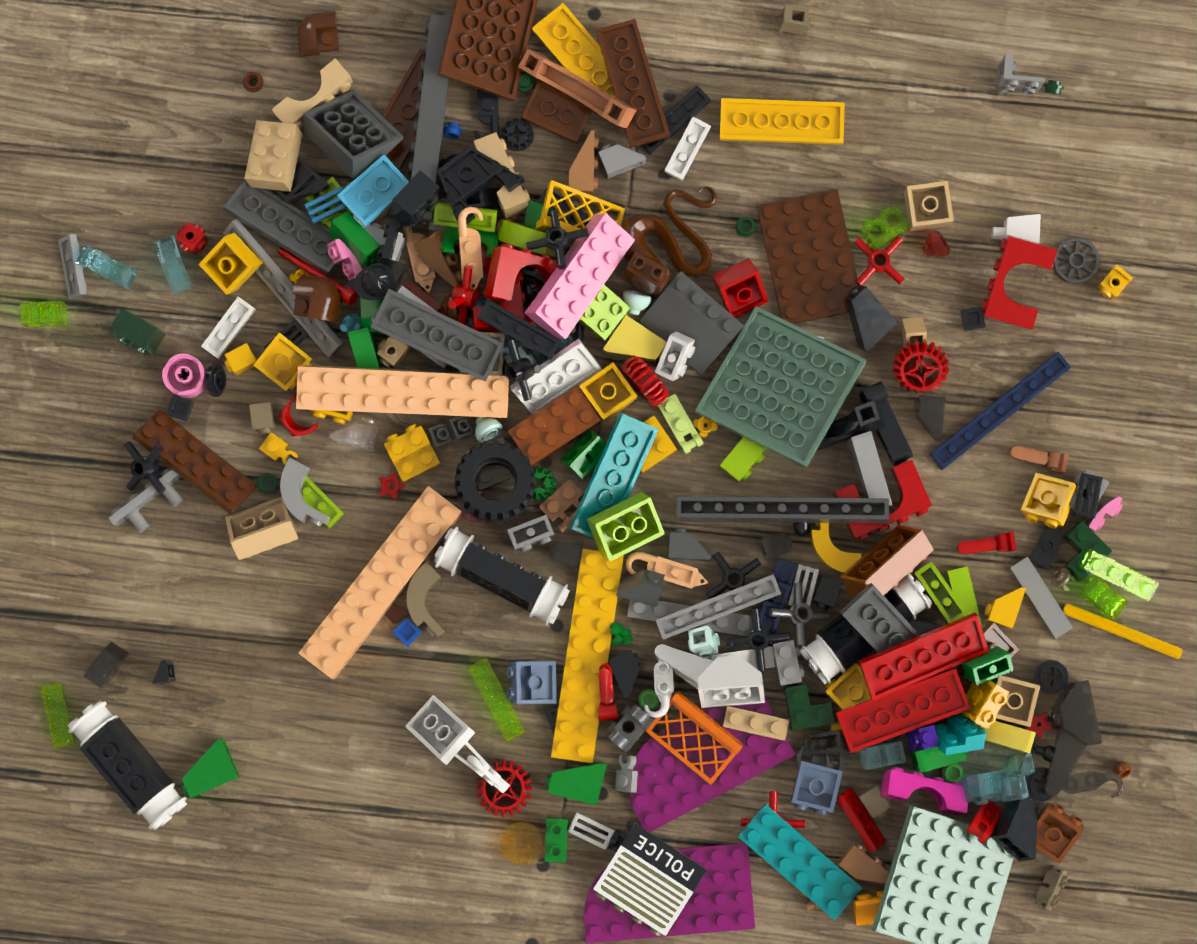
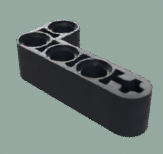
[859,381,913,466]

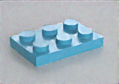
[337,154,409,227]

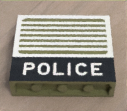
[593,823,707,936]

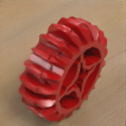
[892,339,949,395]
[621,355,669,407]
[475,759,533,817]

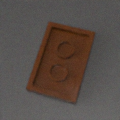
[521,81,593,144]

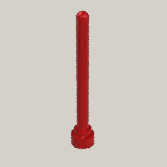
[278,247,359,305]

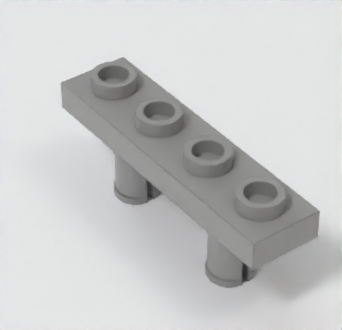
[108,467,183,533]

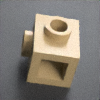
[377,336,410,369]

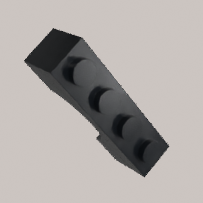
[816,401,886,451]

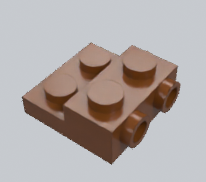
[1036,802,1084,864]

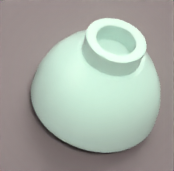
[623,290,652,315]
[475,417,503,443]

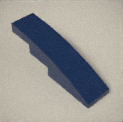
[752,557,798,646]

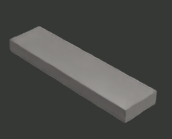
[1009,557,1073,639]

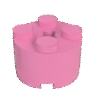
[162,353,207,398]

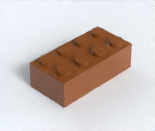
[508,386,601,467]
[840,525,934,598]

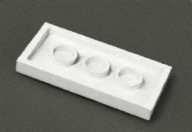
[510,339,602,415]

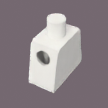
[991,214,1041,243]

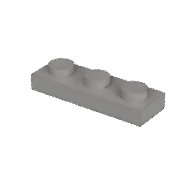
[58,234,87,300]

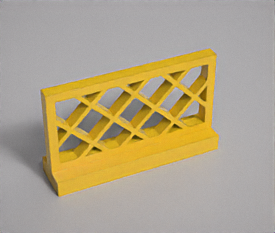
[535,180,625,244]

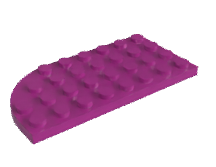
[629,696,795,832]
[584,843,755,943]

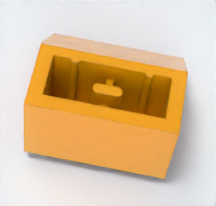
[851,890,884,926]

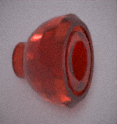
[922,230,950,257]

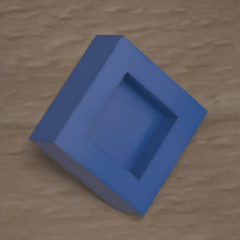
[393,617,422,647]

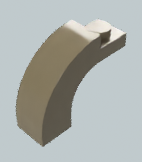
[407,562,445,637]

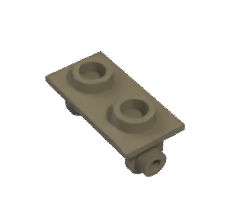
[1035,865,1068,911]

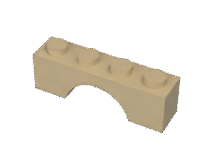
[271,58,353,129]
[473,132,530,219]

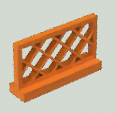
[645,691,744,785]

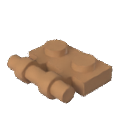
[539,479,584,533]

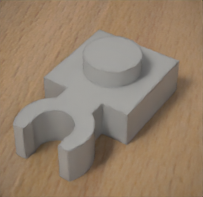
[615,755,638,792]

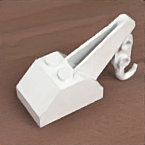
[644,644,765,718]
[405,695,510,793]

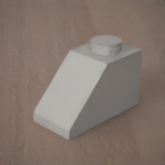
[598,144,646,179]

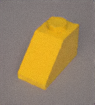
[984,587,1026,629]

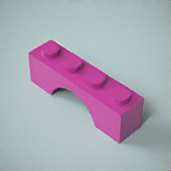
[880,767,970,816]

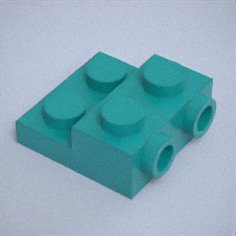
[935,714,986,755]

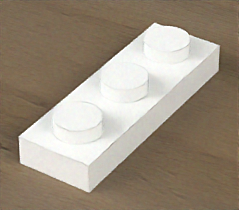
[664,117,711,181]
[201,297,256,359]

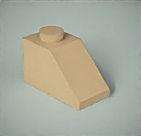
[902,317,927,366]

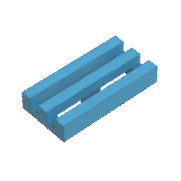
[304,186,347,224]

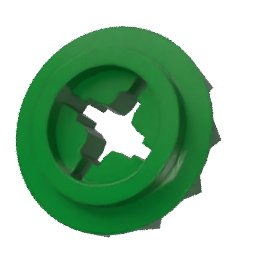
[532,467,556,500]

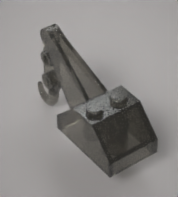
[1044,680,1124,798]

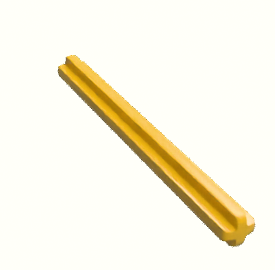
[1063,603,1182,659]

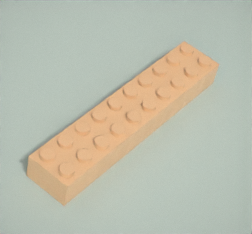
[296,365,509,418]
[299,486,463,679]

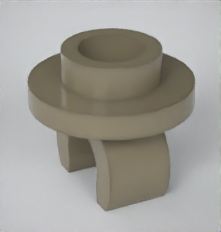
[1052,568,1076,591]

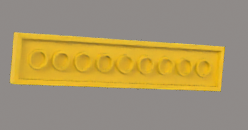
[551,549,624,763]

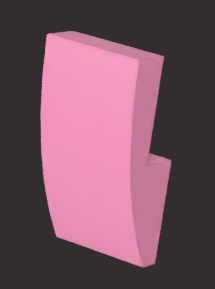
[327,239,362,281]
[1087,497,1123,532]

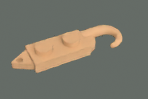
[458,207,483,289]
[403,222,436,294]
[626,552,708,589]

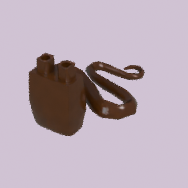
[621,186,717,295]

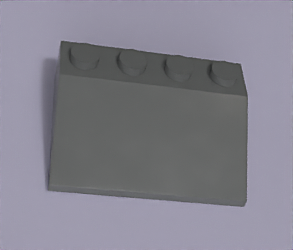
[303,90,403,179]
[639,271,744,376]

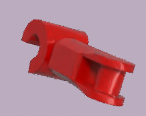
[957,531,1017,554]
[598,663,619,721]

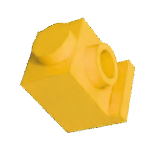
[1097,265,1133,300]

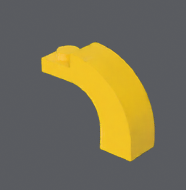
[810,523,861,574]

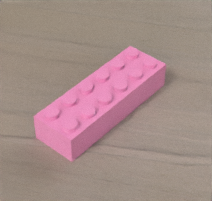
[525,213,635,339]

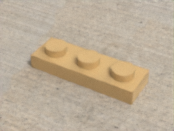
[722,706,789,741]

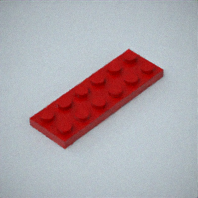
[859,613,989,701]
[835,668,971,753]

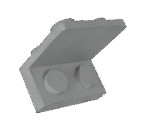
[996,54,1045,95]

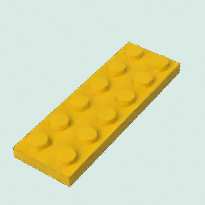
[532,3,615,123]
[720,98,845,145]

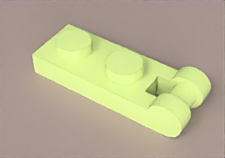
[658,394,704,454]

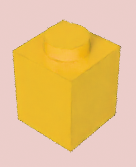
[224,343,257,375]

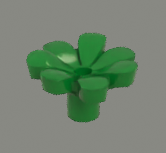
[610,622,634,646]

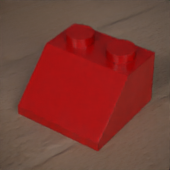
[712,258,769,317]

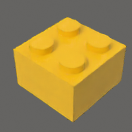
[198,233,263,295]
[579,362,637,423]

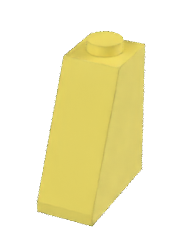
[603,315,667,363]
[976,721,1036,753]

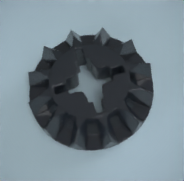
[501,118,534,151]
[522,275,538,306]
[205,363,226,397]
[1034,660,1068,694]
[1024,767,1058,801]

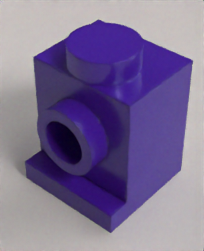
[906,725,939,751]

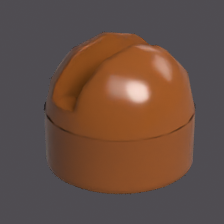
[1113,761,1132,779]

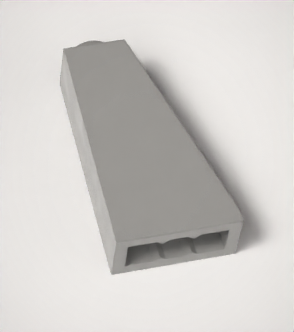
[847,431,893,507]

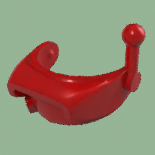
[277,391,319,437]

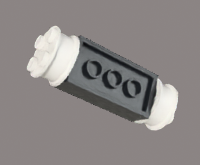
[434,526,570,626]
[799,574,933,685]
[68,701,187,830]

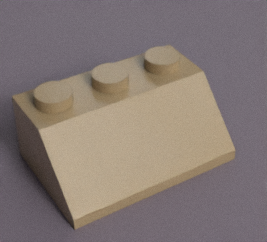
[225,497,298,560]

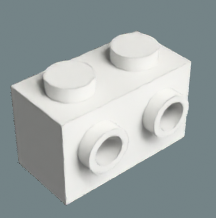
[655,331,695,381]

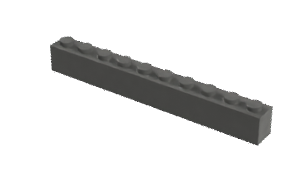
[408,14,451,223]
[676,496,889,524]

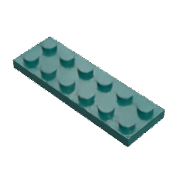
[569,412,659,538]
[738,804,862,920]

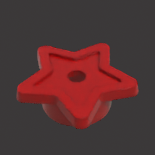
[379,472,405,499]
[1026,712,1053,739]

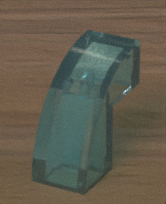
[155,235,193,295]
[76,245,138,290]
[1001,752,1035,802]

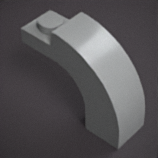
[280,457,331,526]

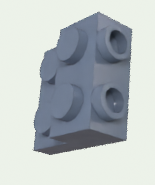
[507,661,557,704]
[790,761,843,816]

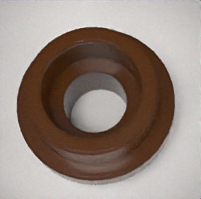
[243,72,264,93]

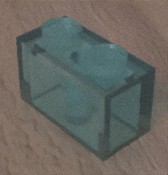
[962,769,1011,805]

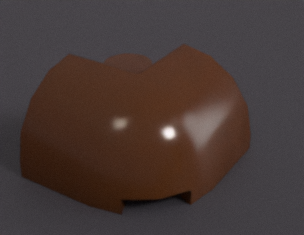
[297,11,339,57]
[292,274,341,322]

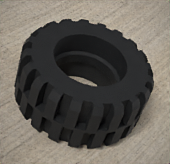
[455,440,535,524]

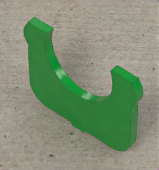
[441,226,498,257]

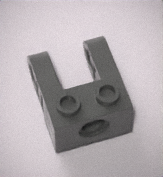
[607,704,654,753]

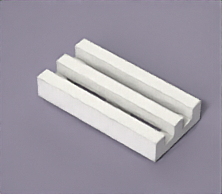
[788,564,819,606]
[567,812,615,850]

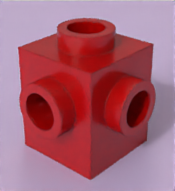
[176,222,209,255]

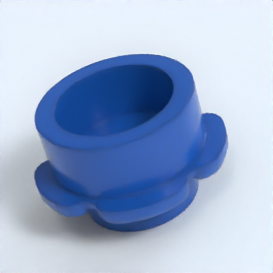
[443,122,463,139]

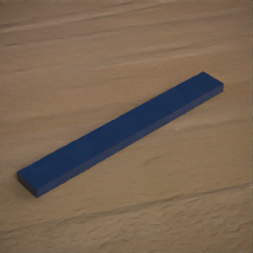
[929,352,1071,470]

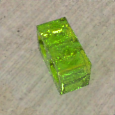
[860,205,910,251]
[20,301,68,328]
[1078,575,1129,620]

